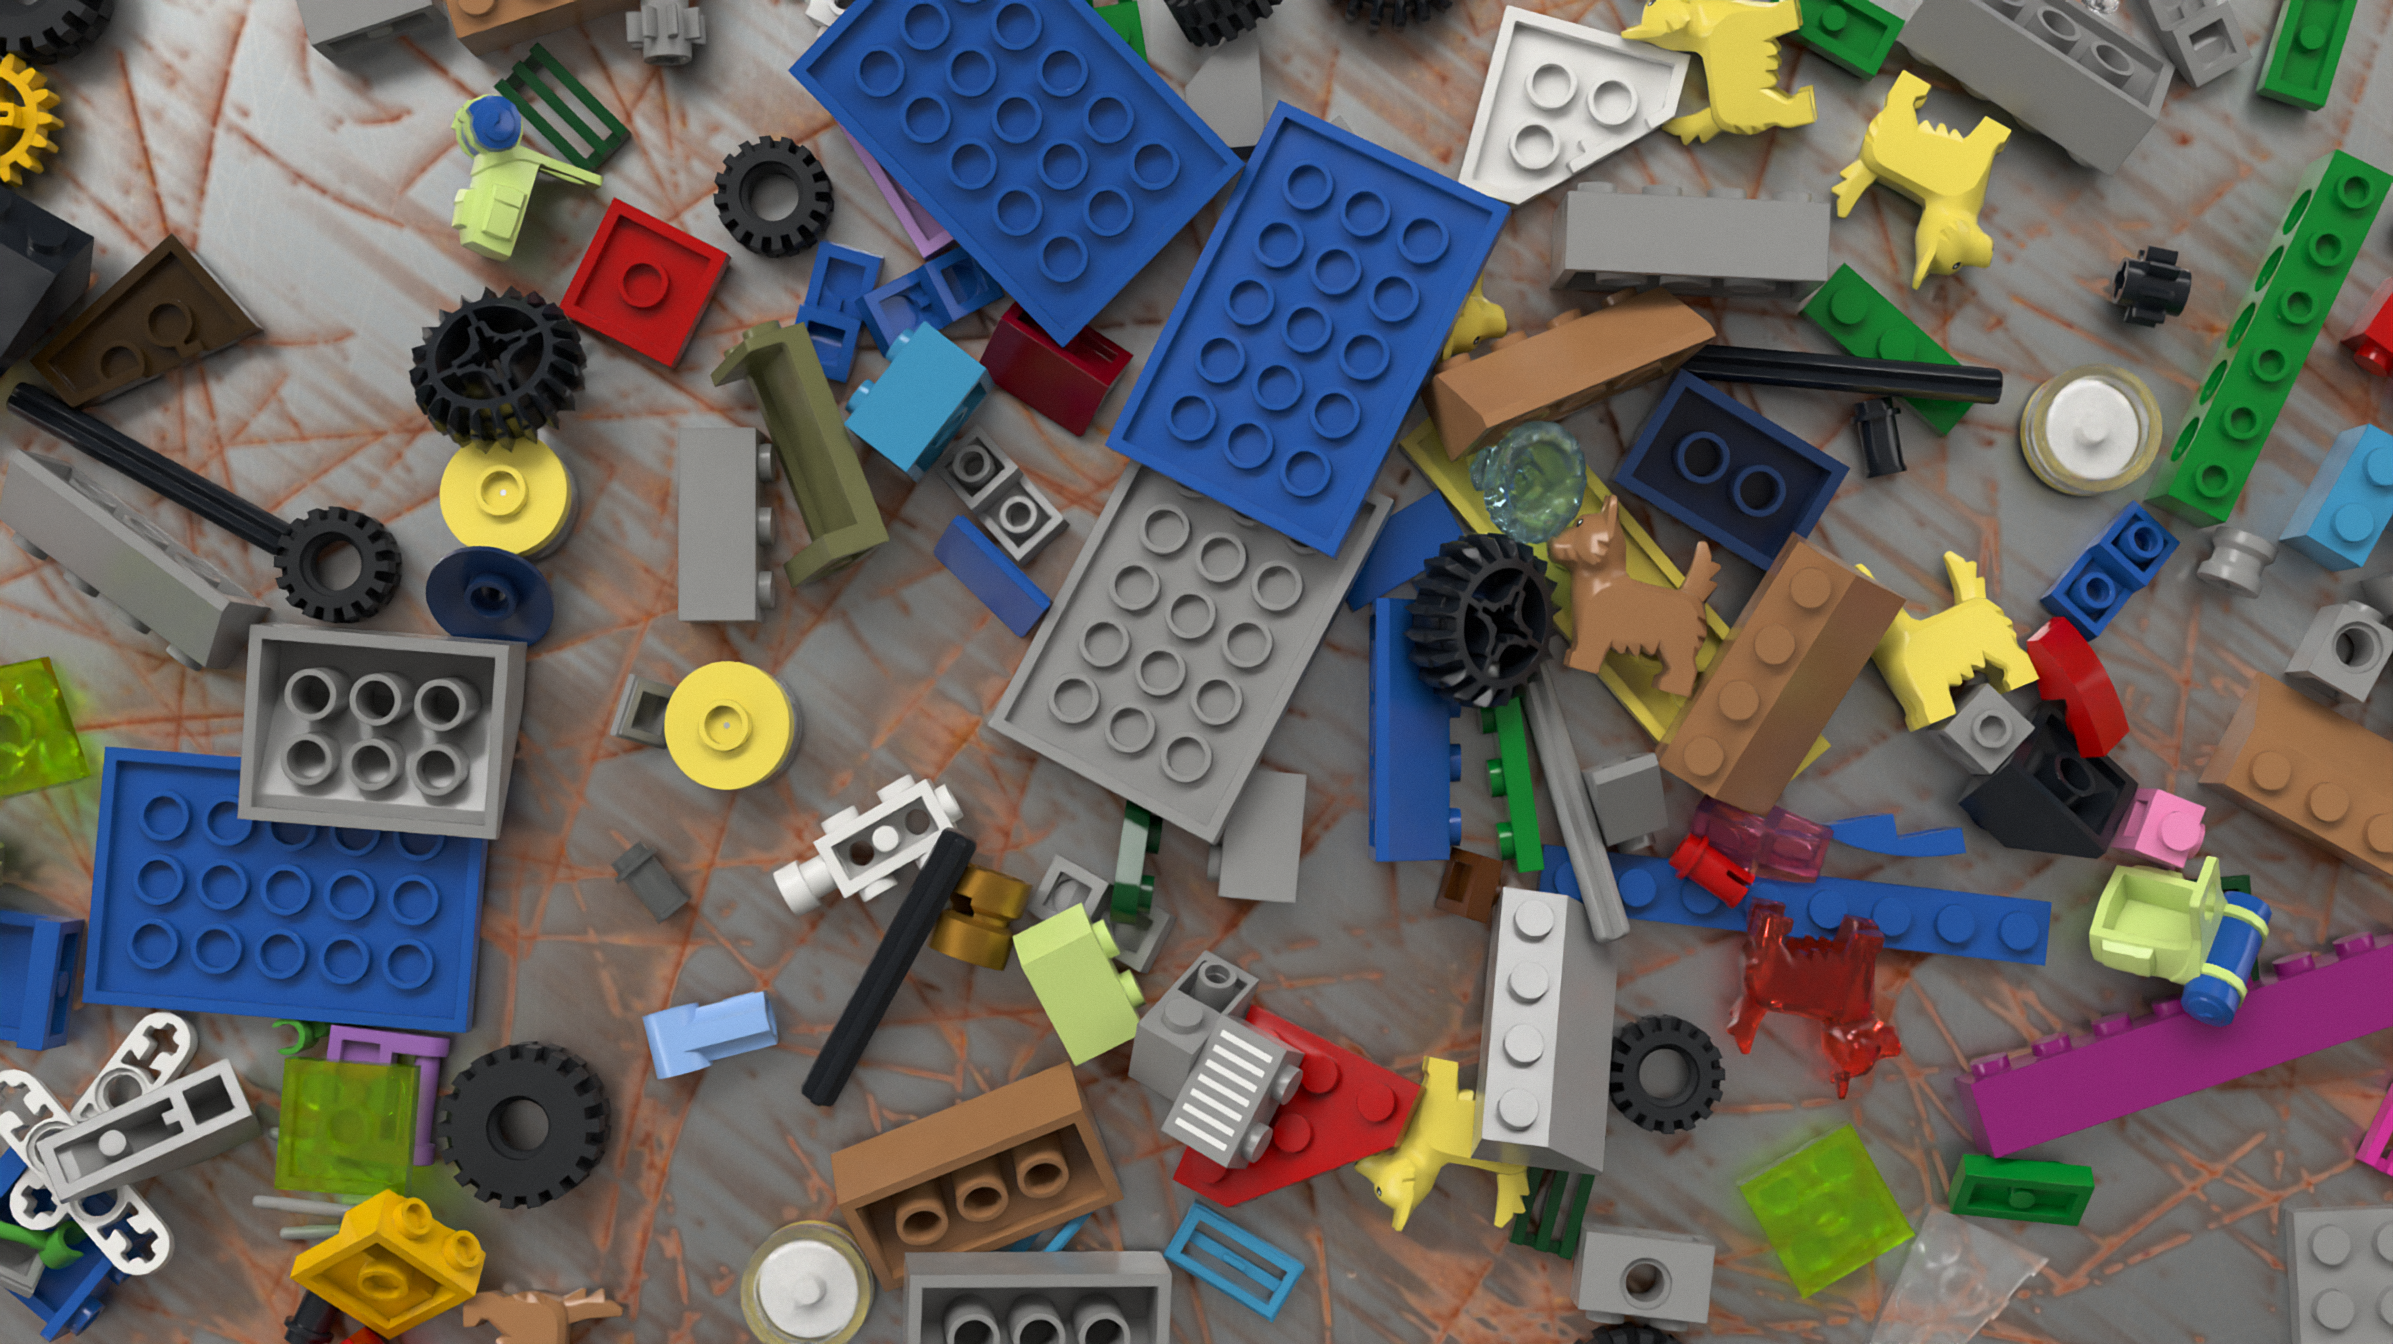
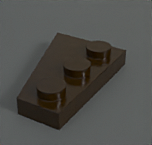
[29,233,264,411]

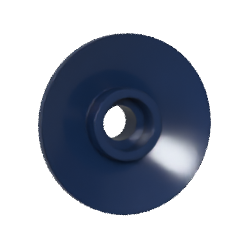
[426,546,555,647]

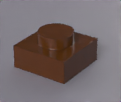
[1435,847,1504,924]

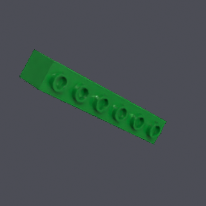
[2143,149,2393,529]

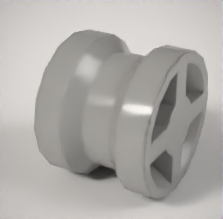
[2197,526,2279,599]

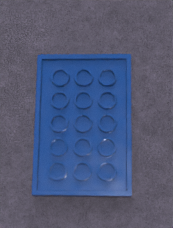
[788,0,1246,348]
[1105,100,1512,560]
[82,747,488,1033]

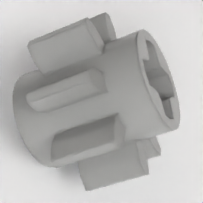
[625,0,706,66]

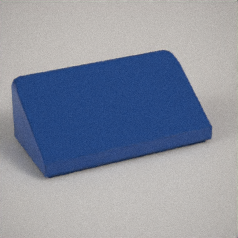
[934,515,1053,638]

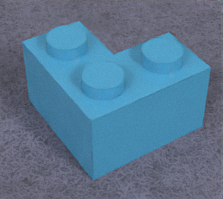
[2278,423,2393,572]

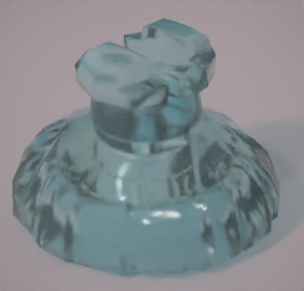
[1468,420,1588,544]

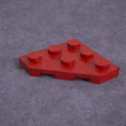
[1172,1004,1427,1208]

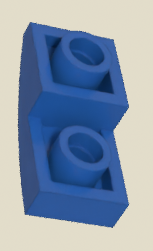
[2039,500,2181,643]

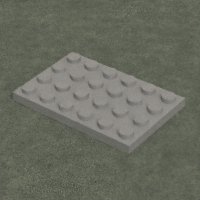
[987,459,1396,846]

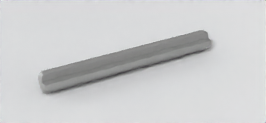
[1520,661,1630,943]

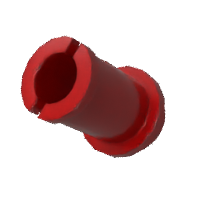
[1668,832,1756,909]

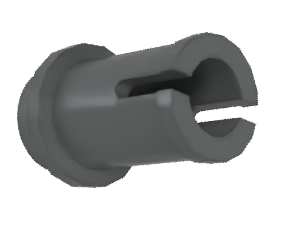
[611,841,691,924]

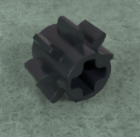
[2111,245,2192,328]

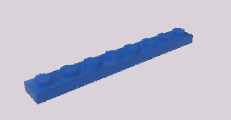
[1536,844,2052,966]

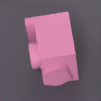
[2111,788,2206,870]

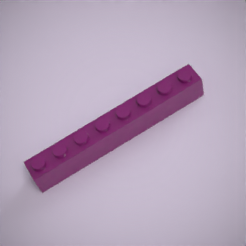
[1954,932,2393,1159]

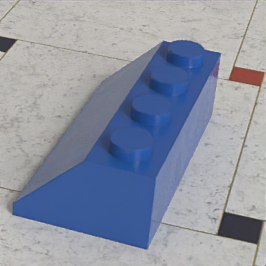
[1368,598,1461,862]

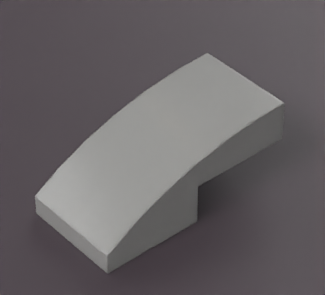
[2138,0,2253,88]
[1026,854,1177,974]

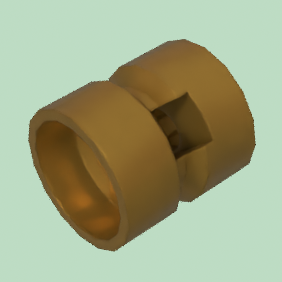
[926,862,1033,971]

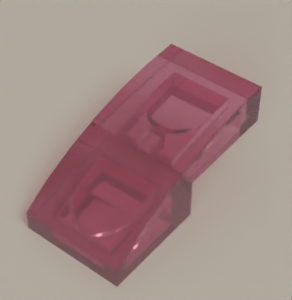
[1689,794,1834,883]

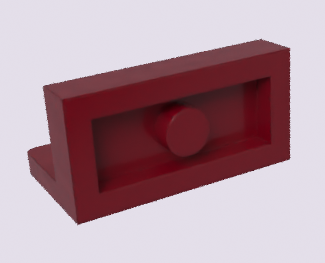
[979,301,1134,437]

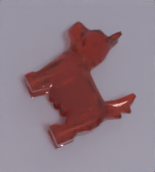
[1726,897,1901,1100]

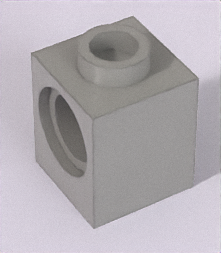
[2284,600,2393,704]
[1925,683,2035,775]

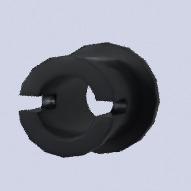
[1850,396,1907,479]
[283,1289,340,1344]

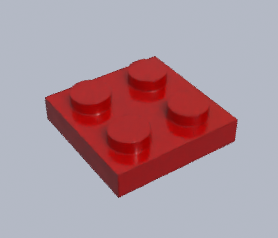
[559,197,731,370]

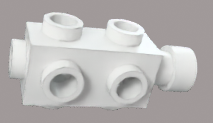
[773,774,964,917]

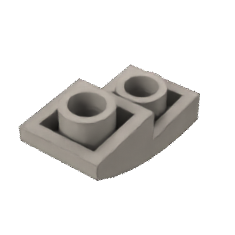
[931,424,1070,567]

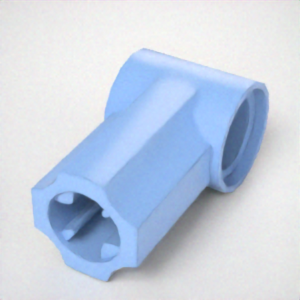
[642,990,779,1079]

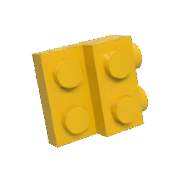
[289,1189,486,1340]

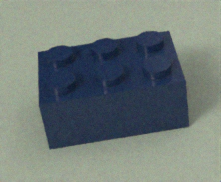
[1608,368,1850,573]

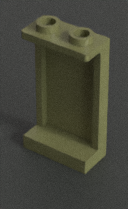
[710,320,890,589]

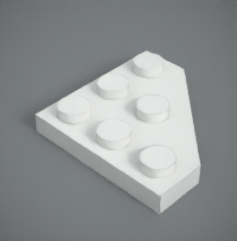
[1457,5,1691,209]

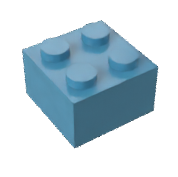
[844,321,995,484]

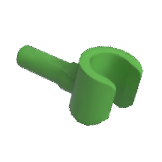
[272,1019,368,1055]
[0,1220,88,1270]

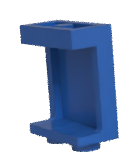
[0,907,85,1051]
[0,1146,154,1343]

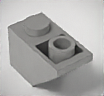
[1128,950,1259,1102]

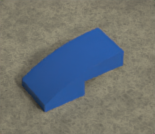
[795,239,885,383]
[854,246,1004,358]
[1345,489,1464,613]
[1817,812,1966,857]

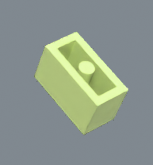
[1012,902,1146,1066]

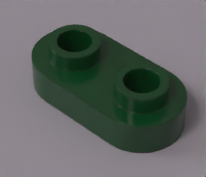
[1110,800,1163,925]

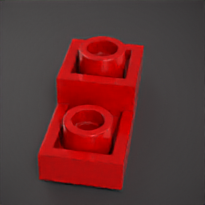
[2026,616,2130,758]

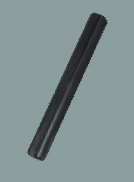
[1679,344,2003,405]
[6,382,294,556]
[801,827,977,1107]

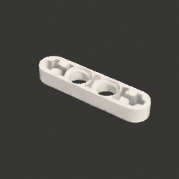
[10,1012,198,1230]
[0,1069,175,1276]

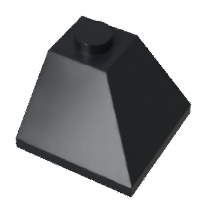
[1958,700,2139,859]

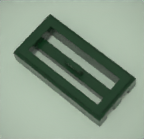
[493,42,632,173]
[1507,1136,1606,1260]

